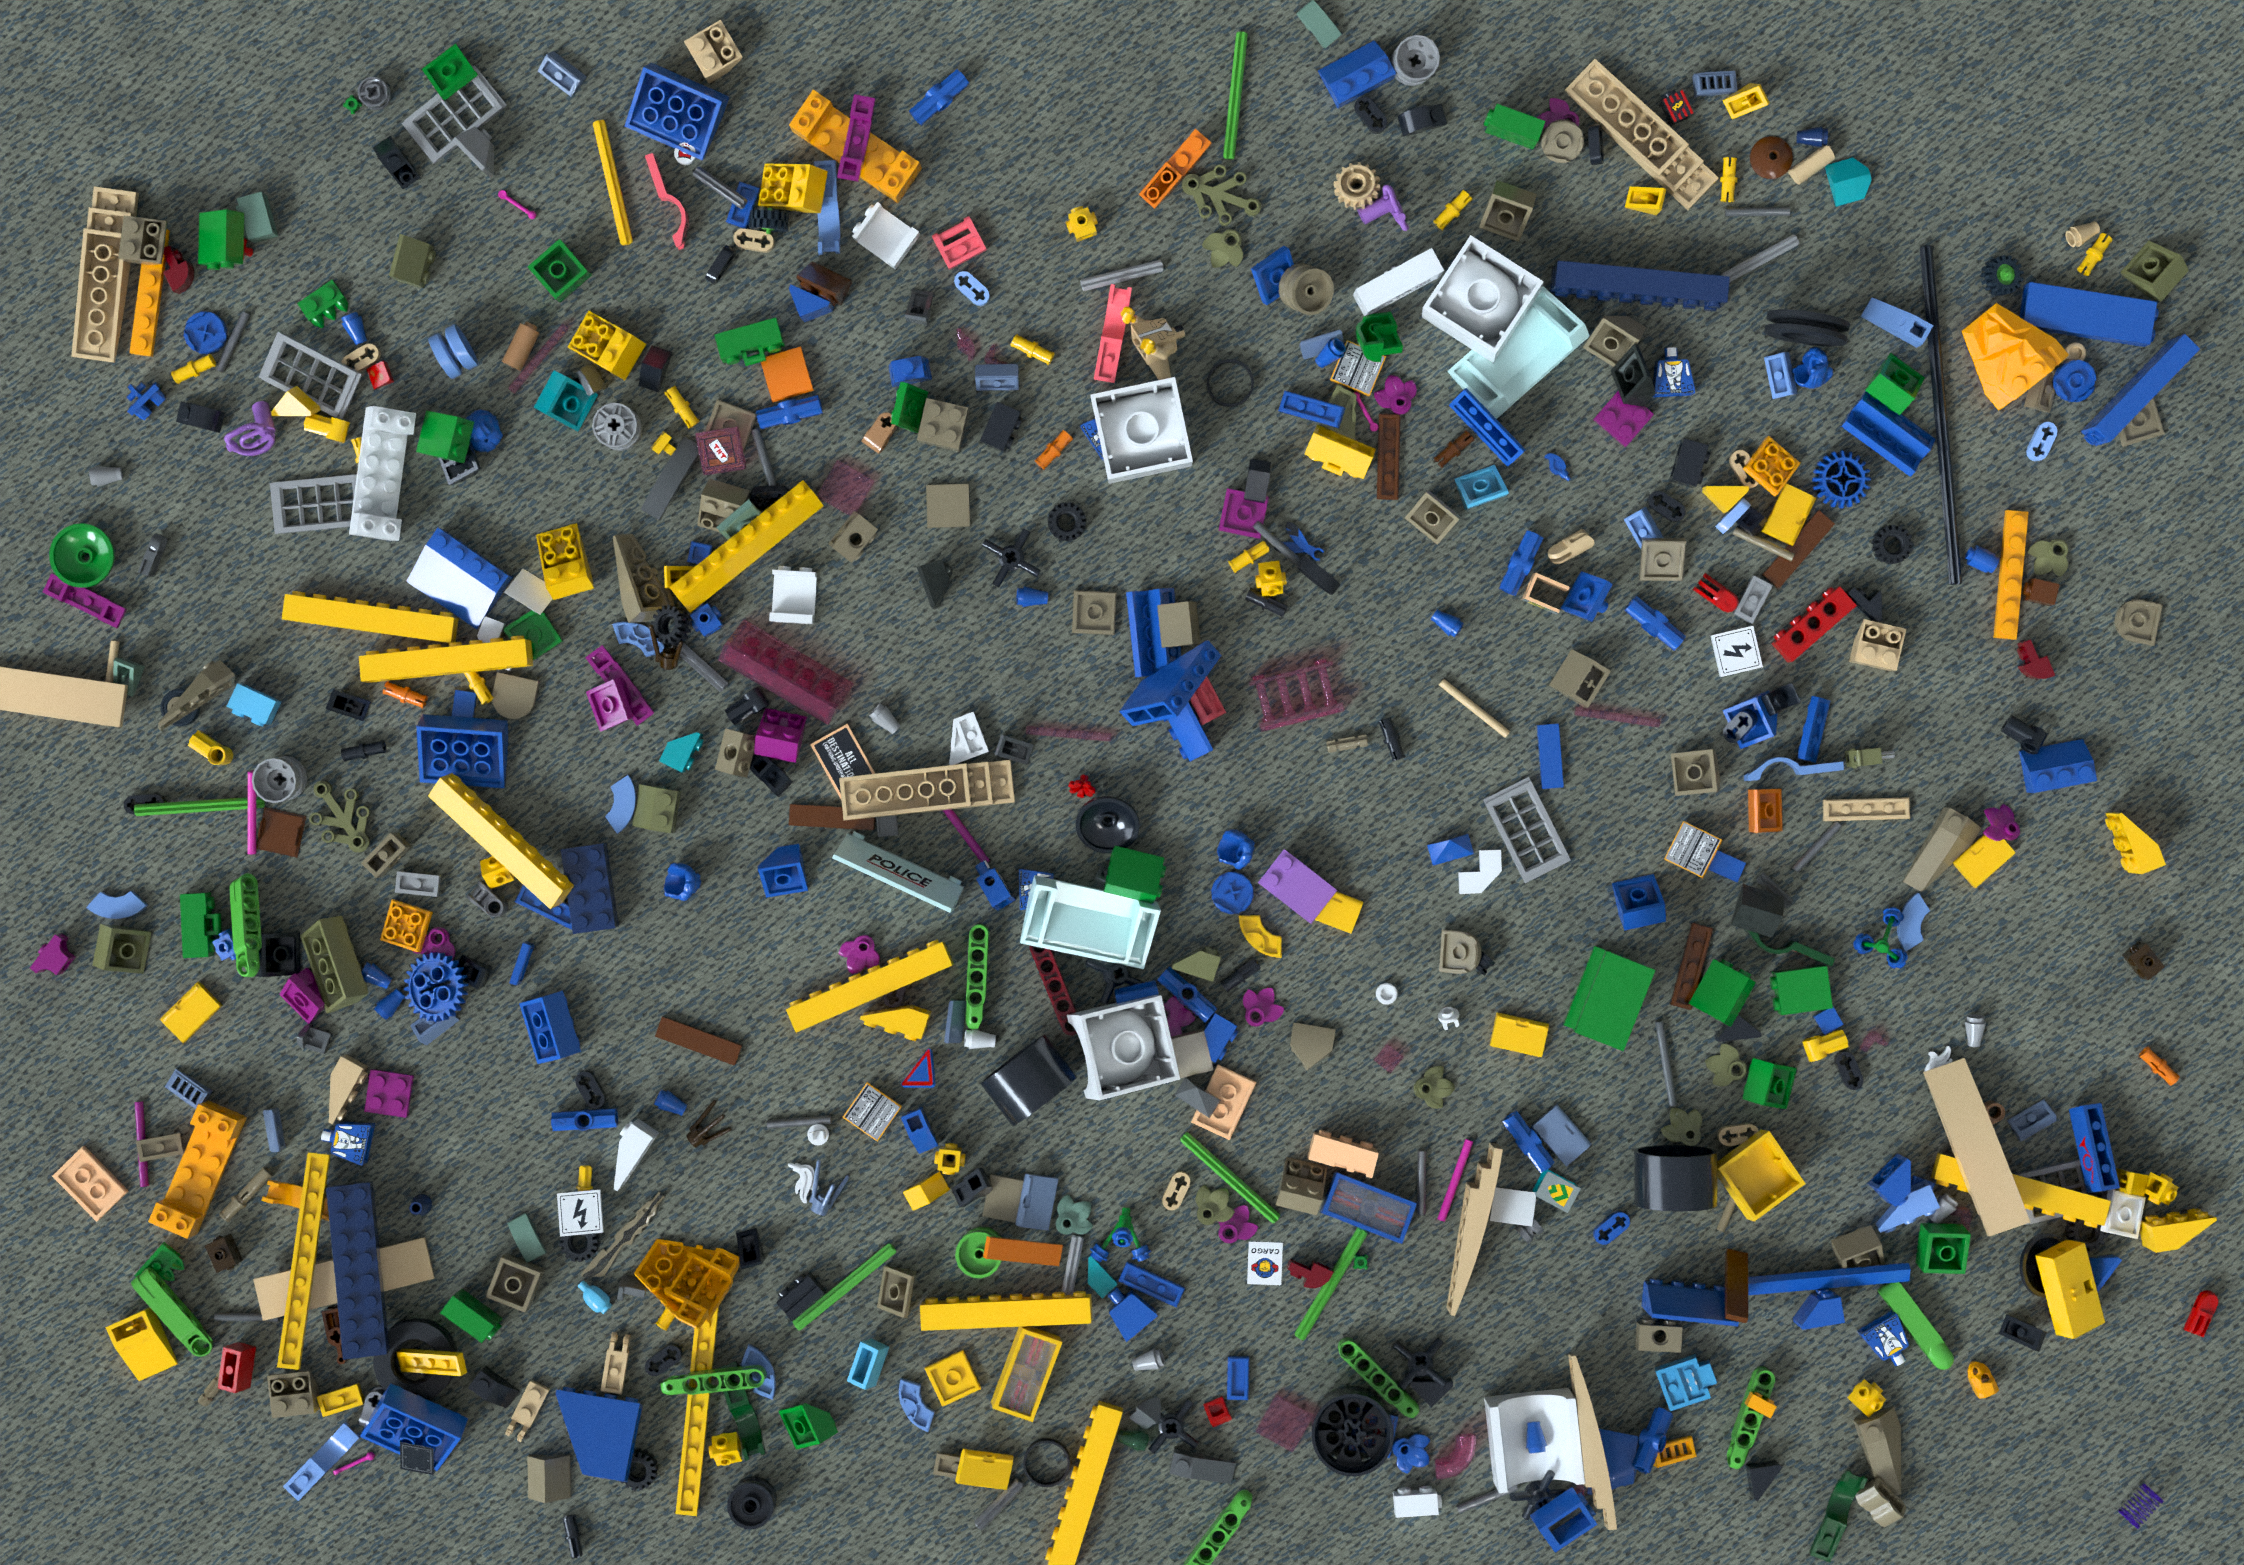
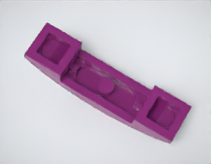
[837,94,875,182]
[43,573,127,628]
[585,645,654,726]

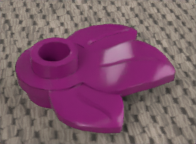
[1537,98,1579,129]
[1374,375,1417,415]
[1983,804,2020,841]
[413,927,455,961]
[838,935,880,974]
[1243,987,1284,1027]
[1163,996,1195,1037]
[1218,1205,1258,1243]

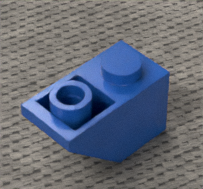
[1204,1012,1238,1063]
[901,1107,939,1154]

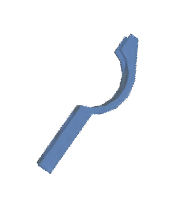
[814,160,840,255]
[1744,757,1844,781]
[283,1422,360,1501]

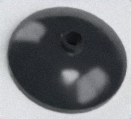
[1076,796,1140,853]
[2019,1233,2064,1297]

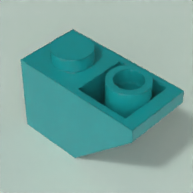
[659,732,704,772]

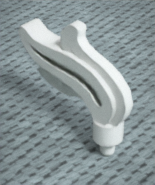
[1924,1046,1952,1072]
[788,1163,819,1203]

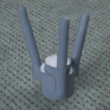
[809,1160,850,1216]

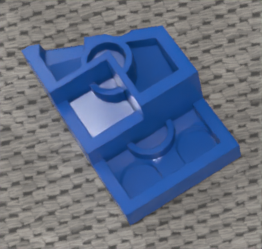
[1587,1429,1639,1495]

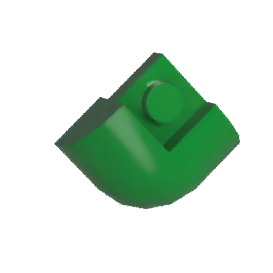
[1356,311,1403,362]

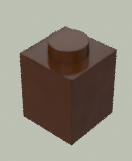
[2023,578,2060,606]

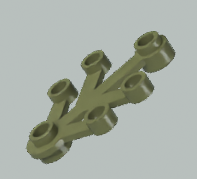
[1182,165,1261,226]
[309,781,371,852]

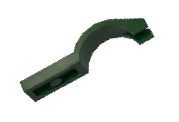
[1744,929,1835,966]
[716,1361,766,1461]
[1809,1470,1868,1563]

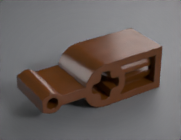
[322,1306,350,1365]

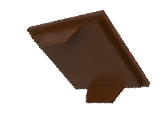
[256,807,306,858]

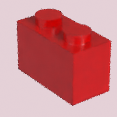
[218,1342,256,1393]

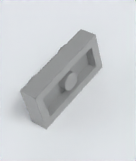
[1733,576,1773,624]
[395,871,441,897]

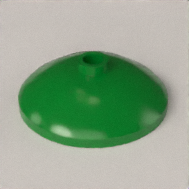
[49,523,115,588]

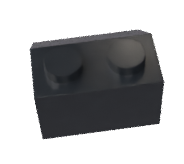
[255,932,300,977]

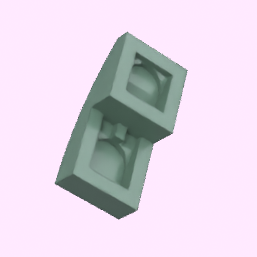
[1296,0,1342,48]
[507,1212,547,1263]

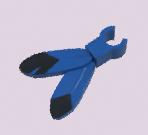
[1274,522,1324,561]

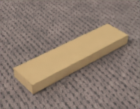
[1823,797,1910,821]

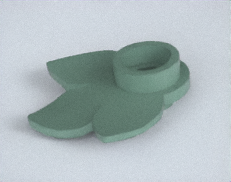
[1055,1194,1093,1235]

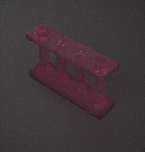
[1248,659,1344,732]

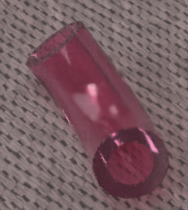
[1435,1433,1477,1480]

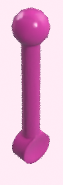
[498,190,536,219]
[1353,391,1378,432]
[333,1452,375,1475]

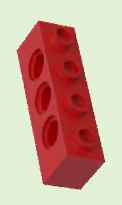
[1771,586,1857,663]

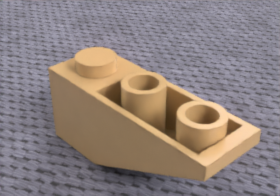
[329,1054,368,1124]

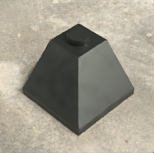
[1610,343,1656,407]
[916,560,953,609]

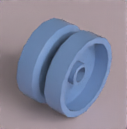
[428,323,479,379]

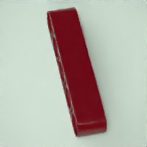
[1029,945,1077,1035]

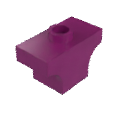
[30,933,76,975]

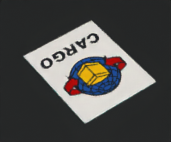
[1247,1242,1283,1285]

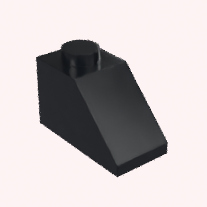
[468,1366,520,1408]

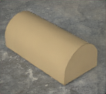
[1788,145,1835,185]

